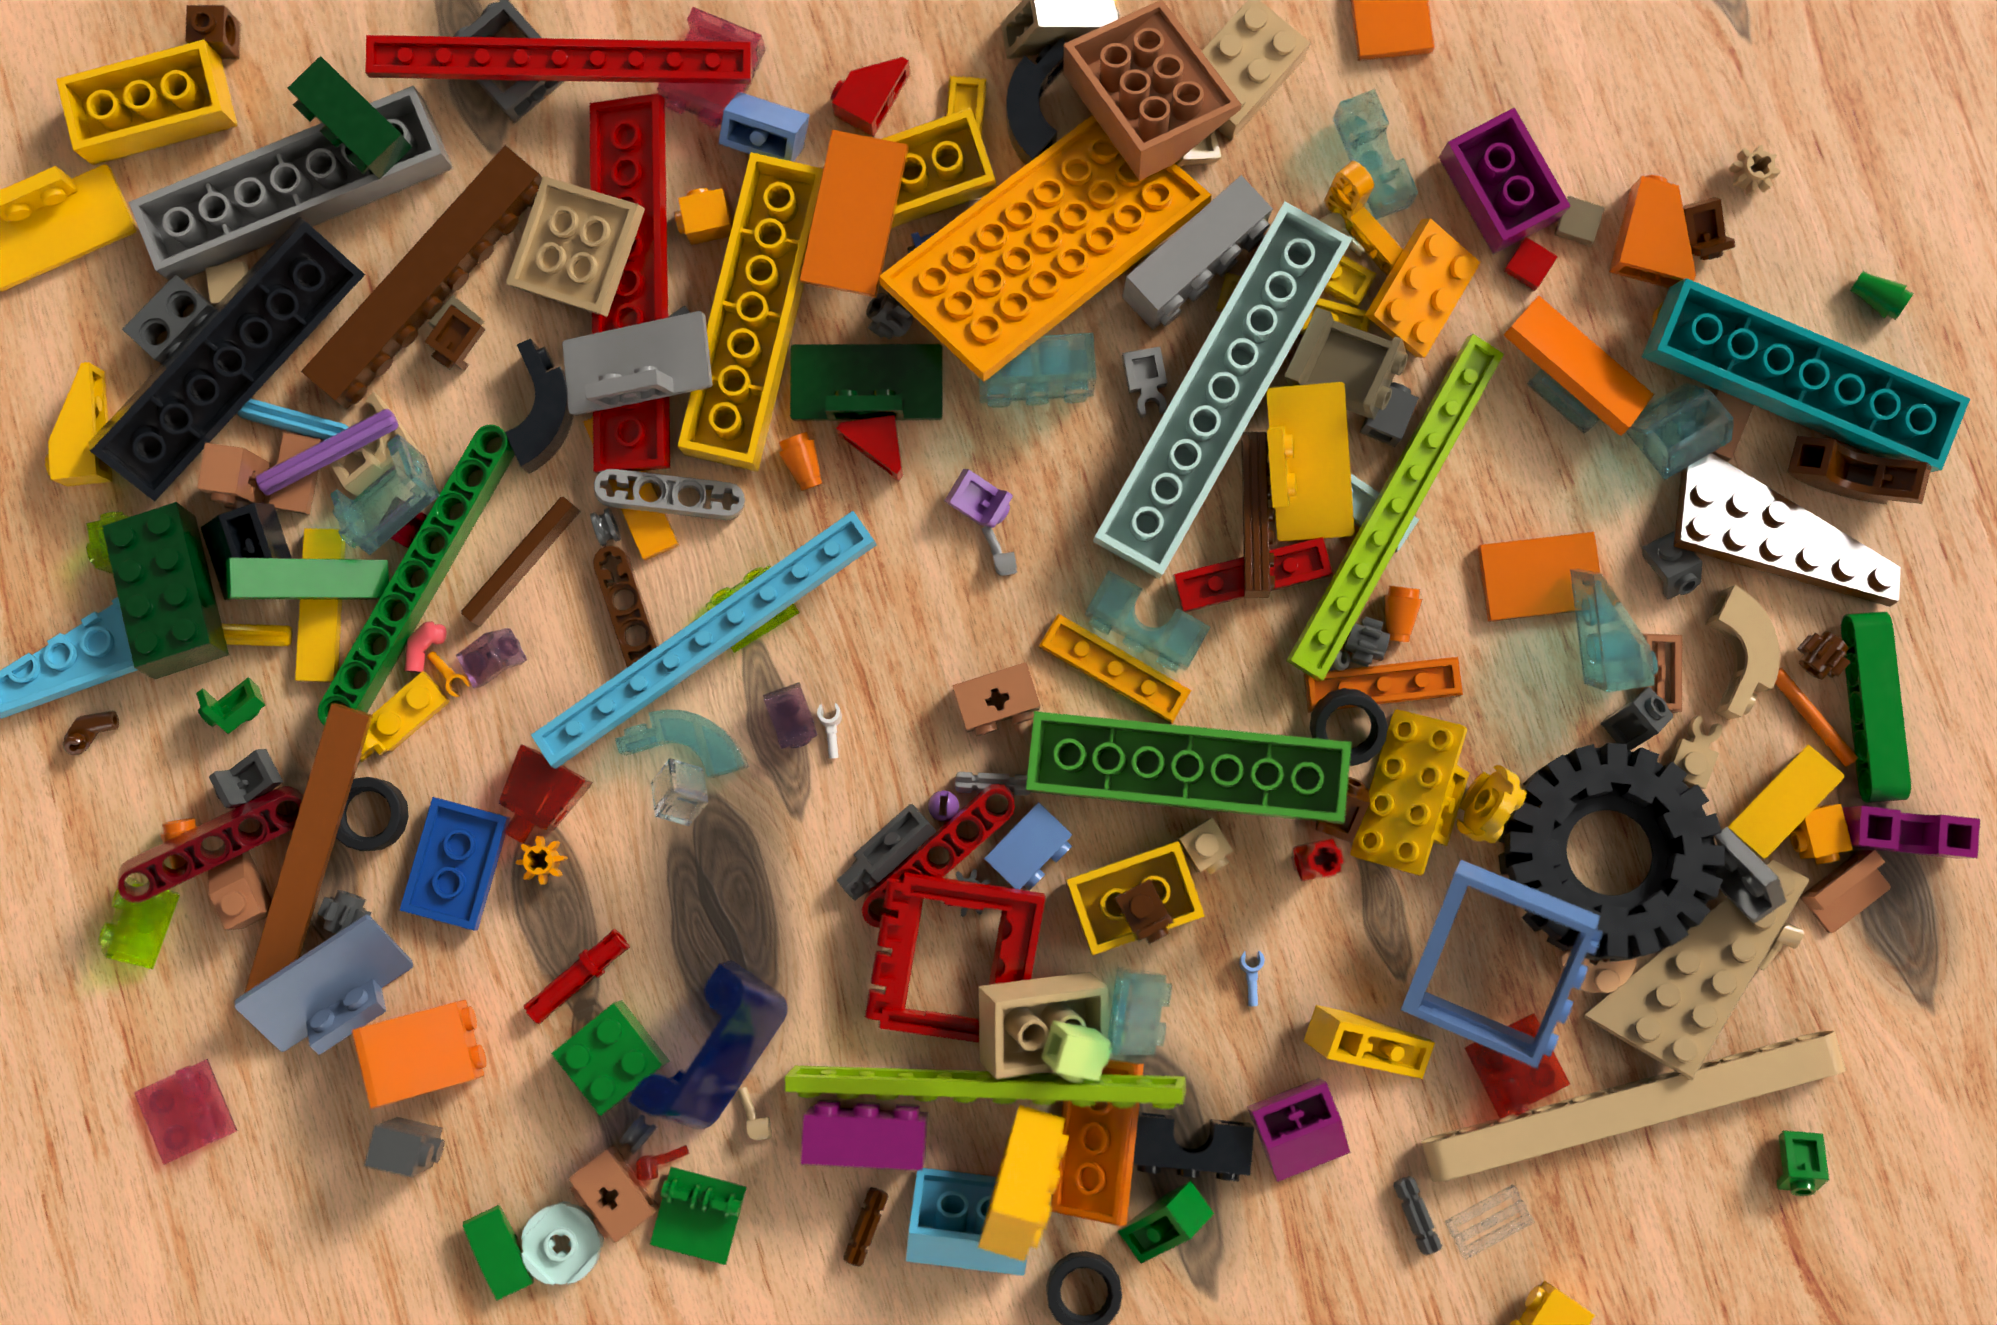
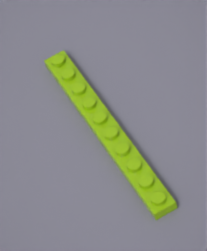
[1286,334,1504,681]
[785,1066,1186,1109]

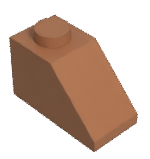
[208,851,272,930]

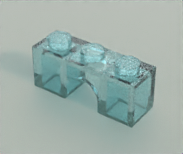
[1332,89,1419,220]
[1085,571,1211,672]

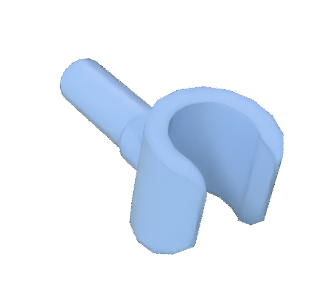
[1239,951,1265,1006]

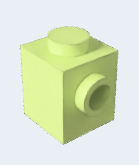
[1041,1021,1111,1083]

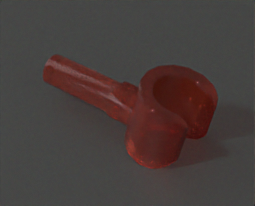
[636,1145,690,1181]

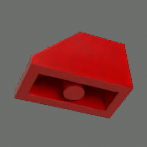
[831,57,911,137]

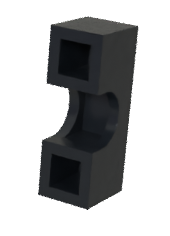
[1133,1112,1254,1181]

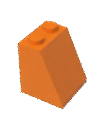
[352,1000,487,1109]

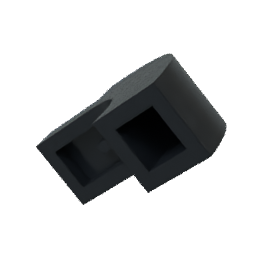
[1006,38,1067,165]
[505,338,573,474]

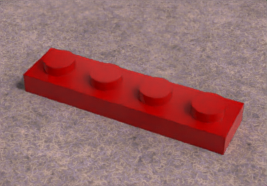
[1173,537,1333,613]

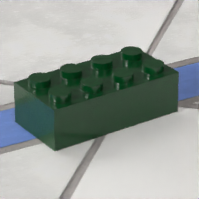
[102,502,229,679]

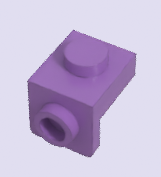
[944,469,1013,528]

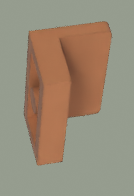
[1800,850,1891,933]

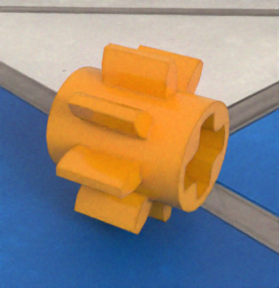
[515,836,568,885]

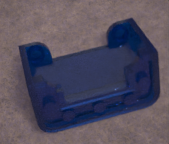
[627,960,788,1129]

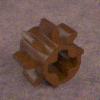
[1797,631,1850,680]

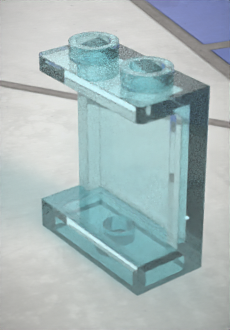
[330,434,440,555]

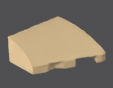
[330,392,420,500]

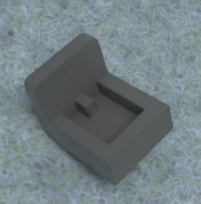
[1642,531,1702,599]
[209,749,283,809]

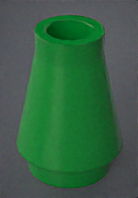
[1850,271,1914,320]

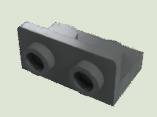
[1715,827,1787,923]

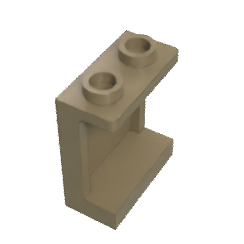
[1285,308,1408,420]

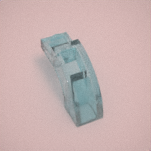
[615,709,749,778]

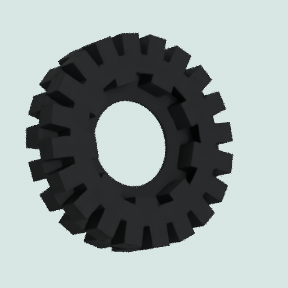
[1498,743,1725,962]

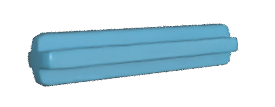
[237,398,349,440]

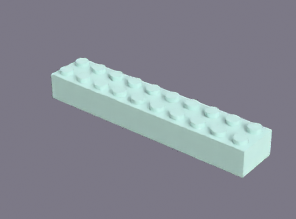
[1093,201,1352,579]

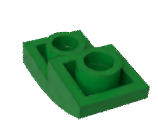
[462,1204,534,1300]

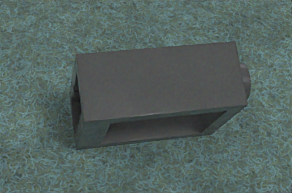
[453,0,564,123]

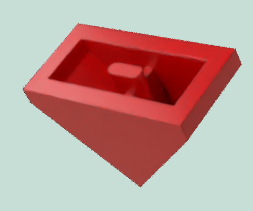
[836,415,903,481]

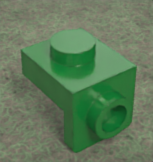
[196,677,265,734]

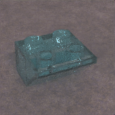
[1626,383,1734,480]

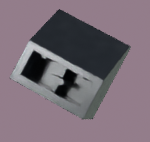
[201,503,292,600]

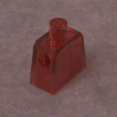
[499,744,593,843]

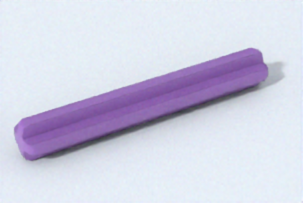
[256,409,399,495]

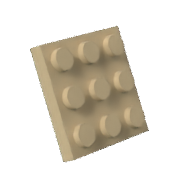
[506,176,645,317]

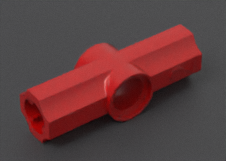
[1291,838,1344,881]

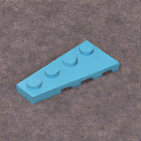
[0,597,137,719]

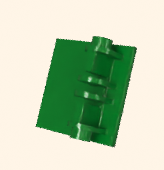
[650,1166,747,1265]

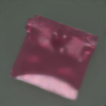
[134,1059,238,1165]

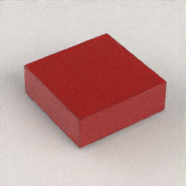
[1503,237,1558,291]

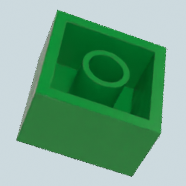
[551,1000,670,1116]

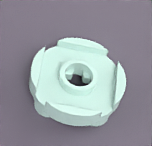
[521,1201,604,1285]

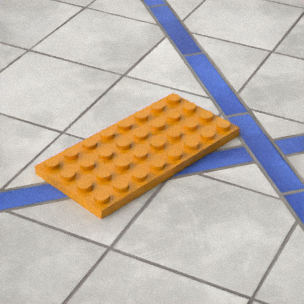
[879,115,1212,382]

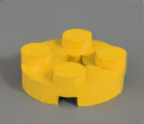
[1457,765,1526,843]

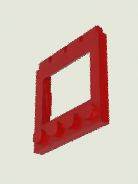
[865,872,1046,1043]

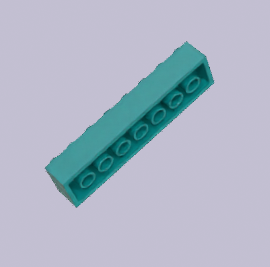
[1642,278,1971,473]

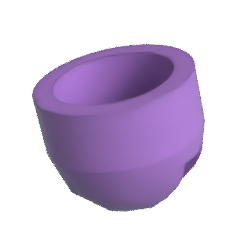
[928,790,959,822]

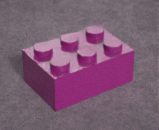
[1438,107,1571,254]
[801,1100,928,1170]

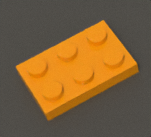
[1365,218,1481,358]

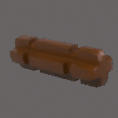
[843,1187,888,1267]

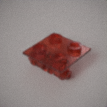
[1464,1013,1570,1119]

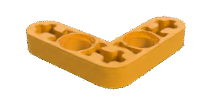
[1324,160,1403,276]

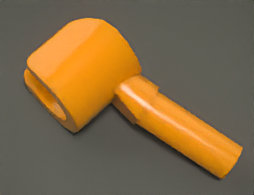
[427,651,471,697]

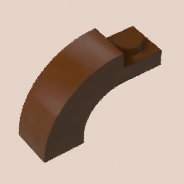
[1788,436,1931,504]

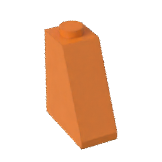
[1609,175,1696,288]

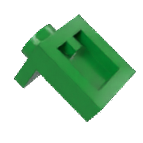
[1776,1130,1829,1196]

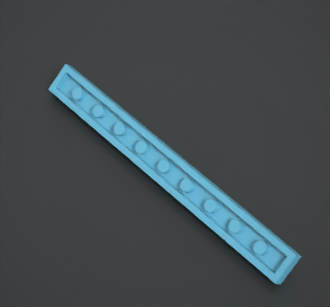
[531,511,877,769]

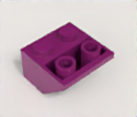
[1247,1078,1350,1182]

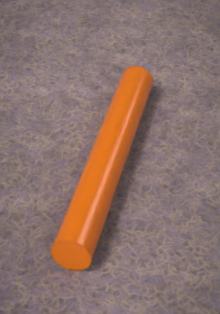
[1775,667,1858,767]

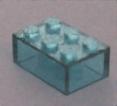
[979,333,1096,408]

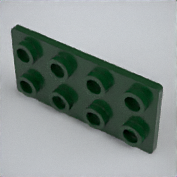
[790,344,943,421]

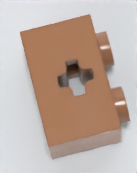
[197,443,270,510]
[952,662,1041,736]
[568,1145,660,1243]

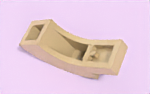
[1706,585,1780,720]

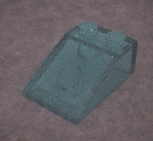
[1570,569,1658,692]
[1108,967,1172,1055]

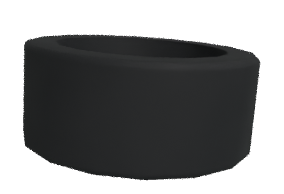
[1309,688,1388,766]
[336,777,409,851]
[1046,1251,1122,1325]

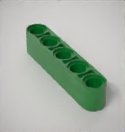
[1841,612,1911,803]

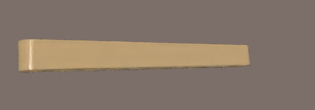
[1421,1031,1846,1182]

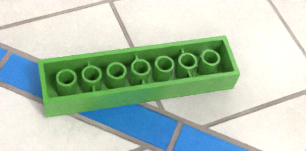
[1026,711,1352,824]

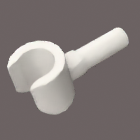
[817,703,842,759]

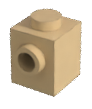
[1176,818,1233,875]

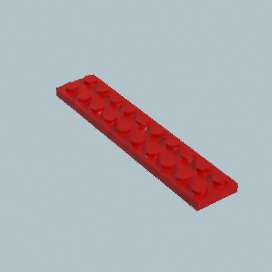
[589,93,670,474]

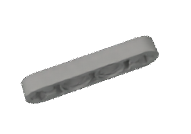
[594,469,745,520]

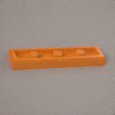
[1303,657,1463,713]

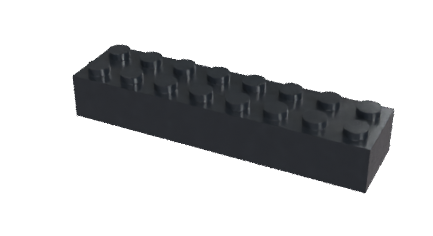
[88,216,365,502]

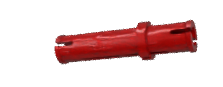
[523,929,630,1024]

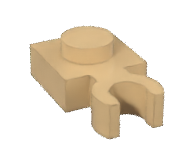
[1669,716,1722,789]

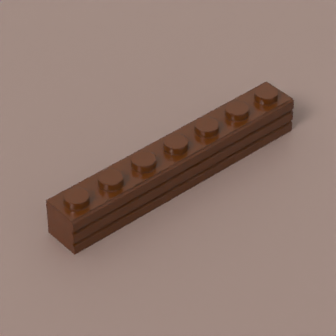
[1241,432,1275,598]

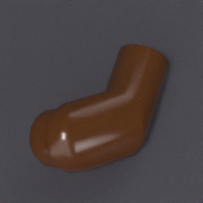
[63,711,119,755]

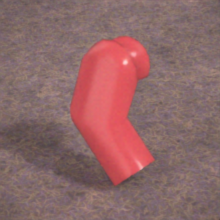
[404,621,447,673]

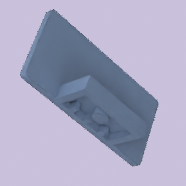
[234,915,413,1055]

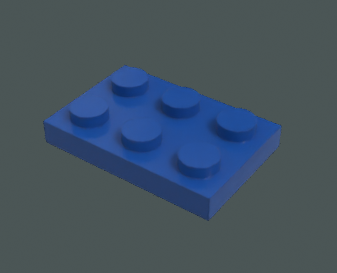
[399,797,511,931]

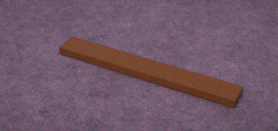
[244,703,373,994]

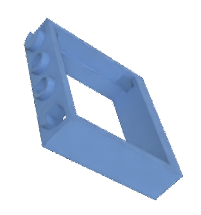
[1401,860,1603,1068]

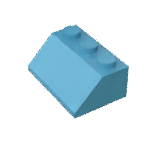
[906,1168,1028,1276]

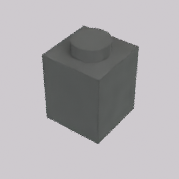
[1360,382,1419,447]

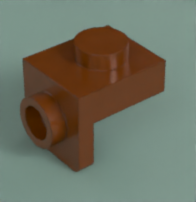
[1683,197,1736,260]

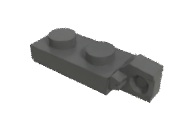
[837,804,936,900]

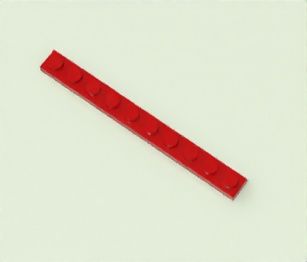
[365,35,752,84]

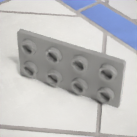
[562,311,713,415]

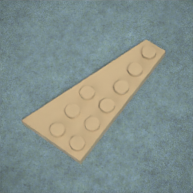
[1584,860,1810,1080]

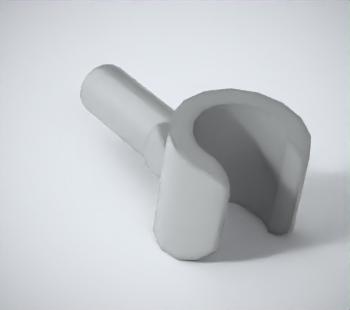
[982,526,1017,576]

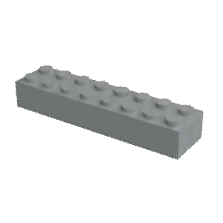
[129,85,453,280]

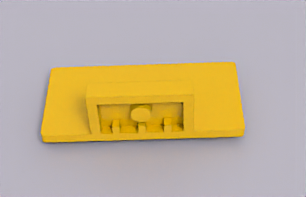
[0,164,137,292]
[1267,382,1355,541]
[1350,709,1470,876]

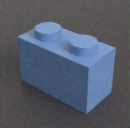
[719,92,810,162]
[984,802,1072,891]

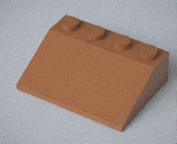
[1063,0,1242,181]

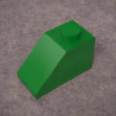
[1117,1181,1214,1263]

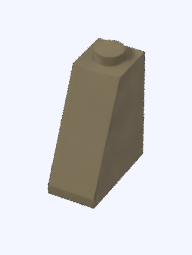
[1001,0,1119,59]

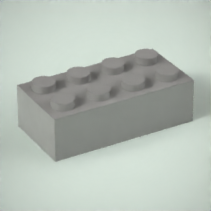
[1122,175,1273,330]

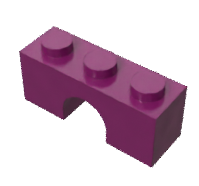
[1843,806,1980,859]

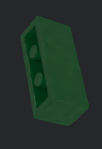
[287,56,412,179]

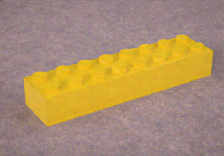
[677,152,824,472]

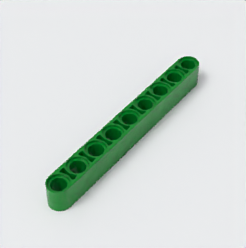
[317,424,515,726]

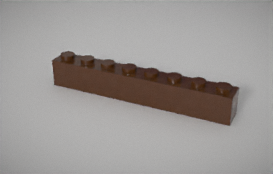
[301,145,542,409]

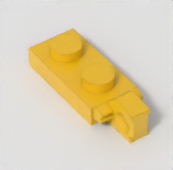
[359,671,450,762]

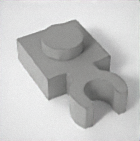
[1122,347,1167,418]

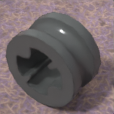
[590,508,621,546]
[619,1114,657,1155]

